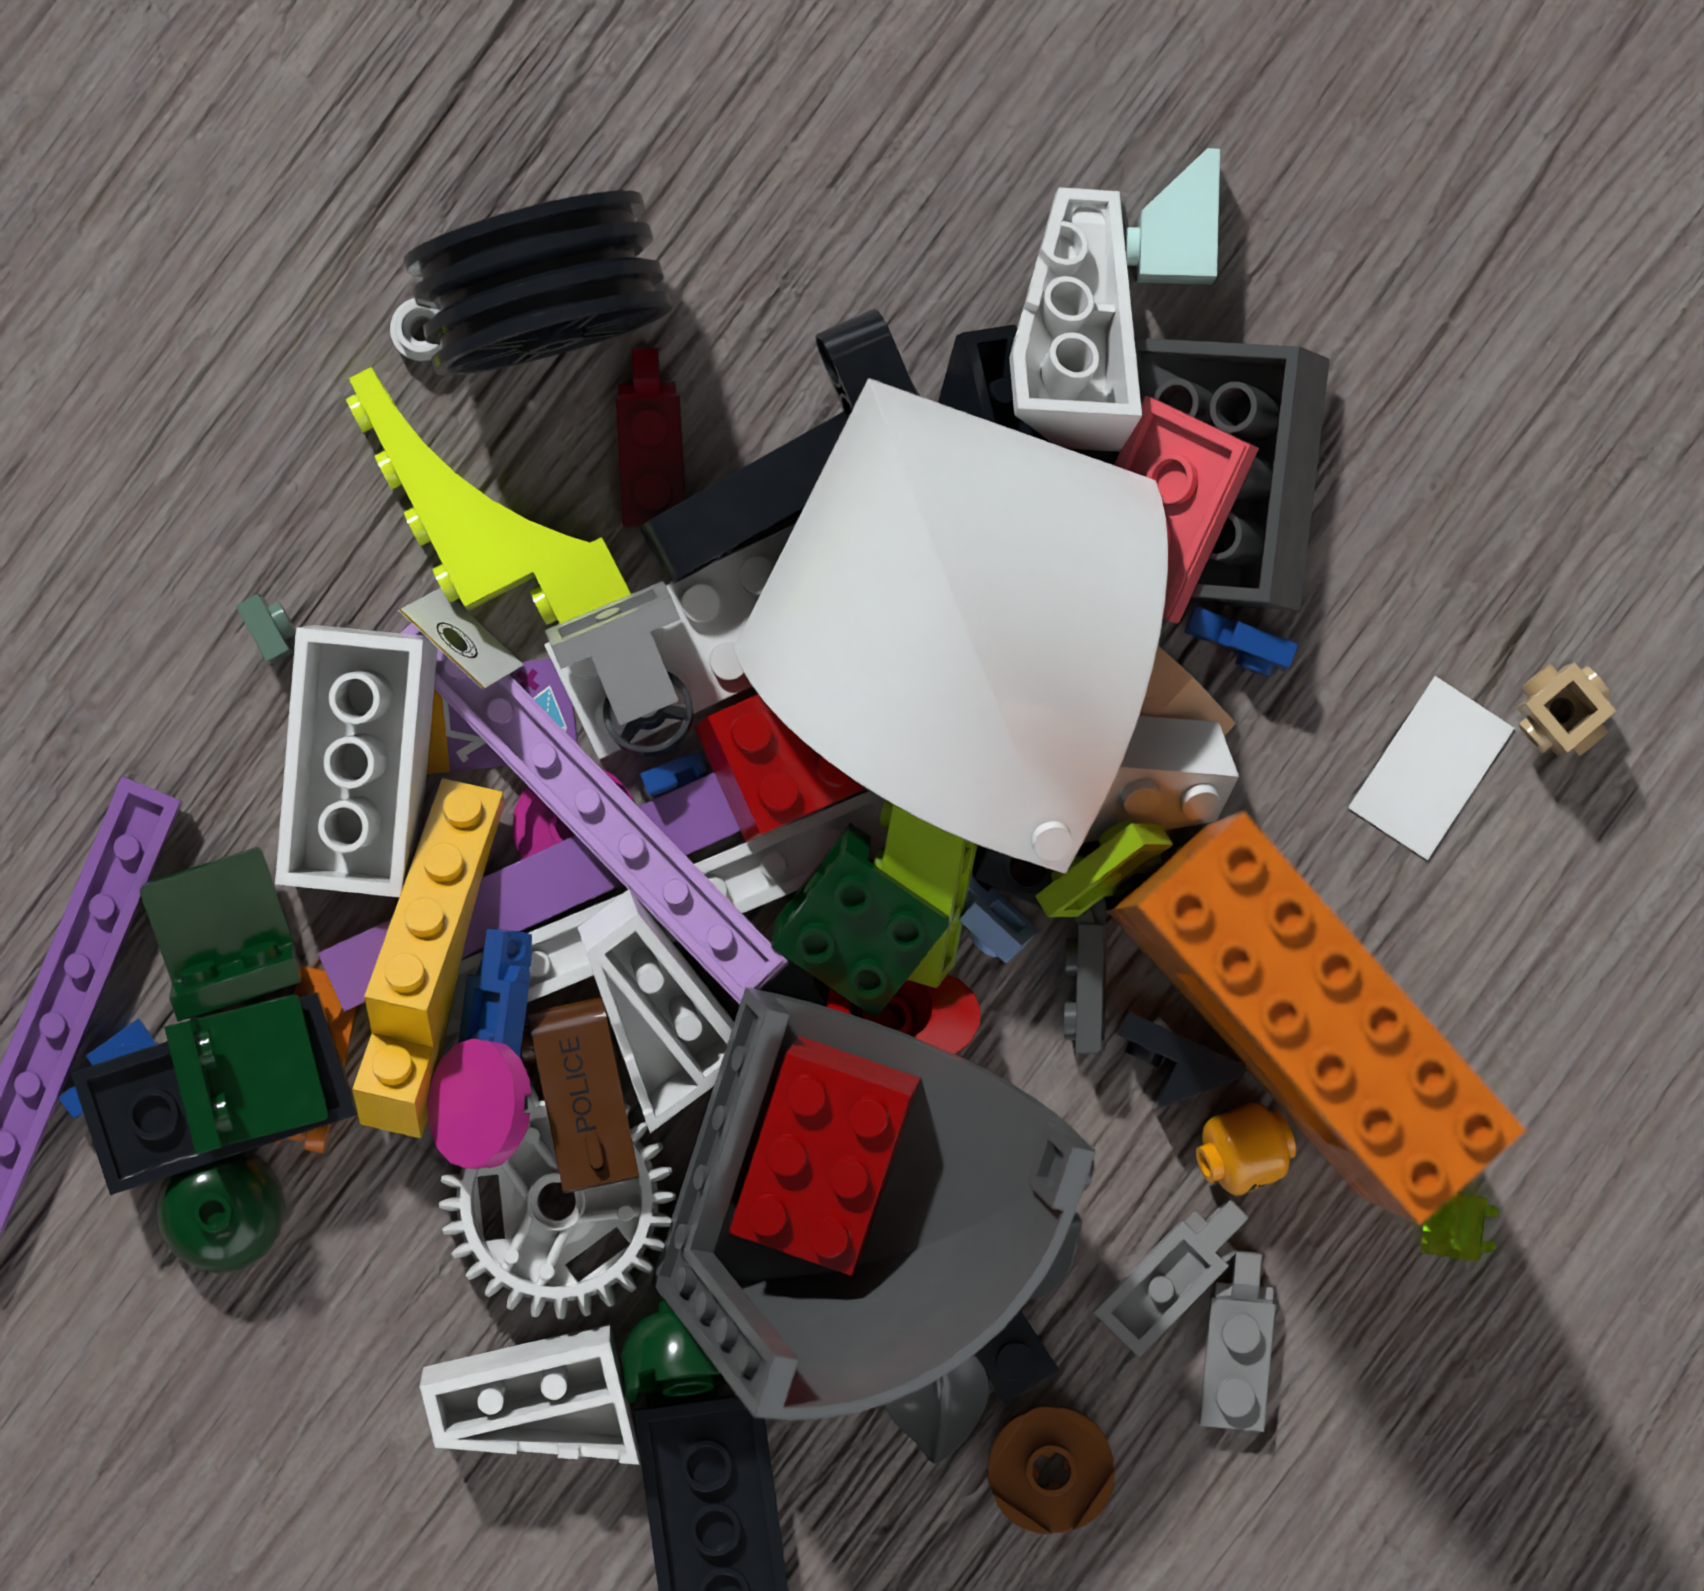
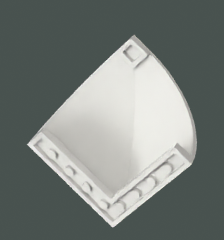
[734,378,1168,874]

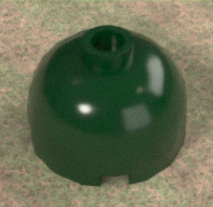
[156,1151,286,1274]
[621,1300,736,1406]

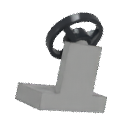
[545,581,694,756]

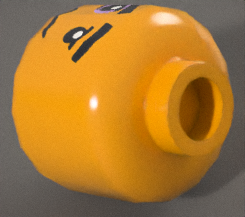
[1196,1102,1296,1196]

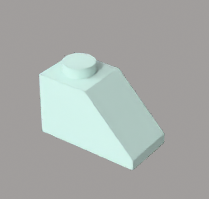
[1125,148,1220,285]

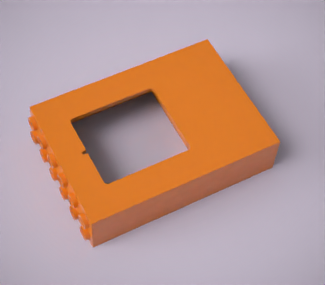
[1107,812,1526,1225]

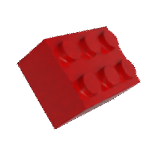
[694,694,868,844]
[728,1036,921,1276]

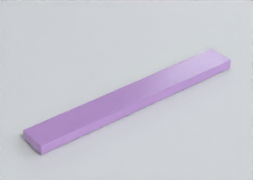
[401,623,789,1004]

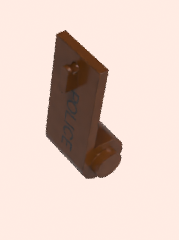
[521,997,640,1194]

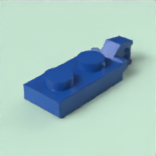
[458,929,532,1057]

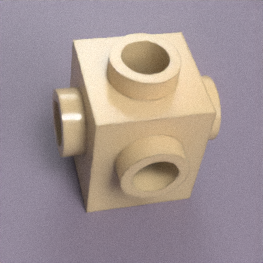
[1515,662,1616,756]

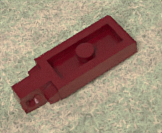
[616,348,686,528]

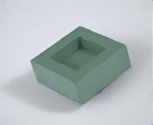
[235,593,296,665]

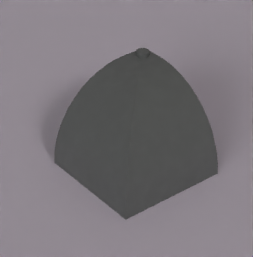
[651,987,1096,1420]

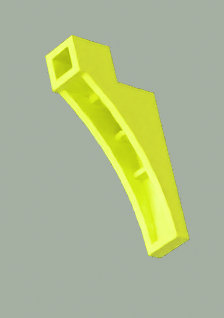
[346,367,631,625]

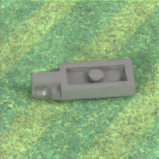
[1093,1197,1249,1358]
[1198,1250,1276,1432]

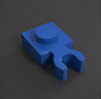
[1184,606,1298,677]

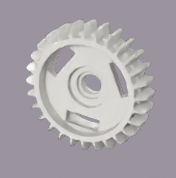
[439,1085,676,1319]

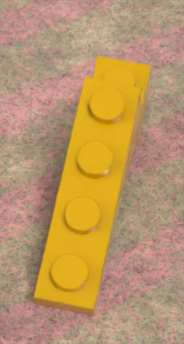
[352,778,505,1139]

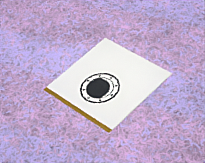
[398,588,524,690]

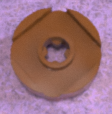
[987,1404,1115,1534]

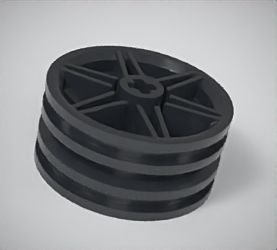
[404,190,672,376]

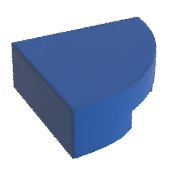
[640,751,709,798]

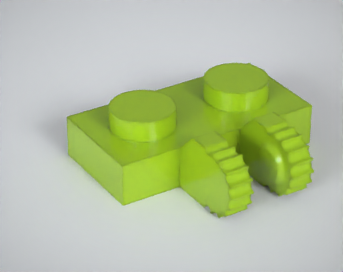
[1035,820,1173,918]

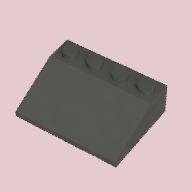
[1110,338,1330,612]

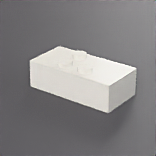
[275,625,438,897]

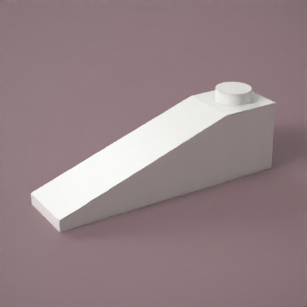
[1009,187,1142,452]

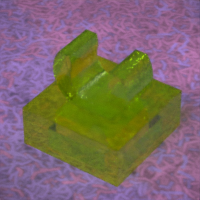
[1421,1193,1499,1261]

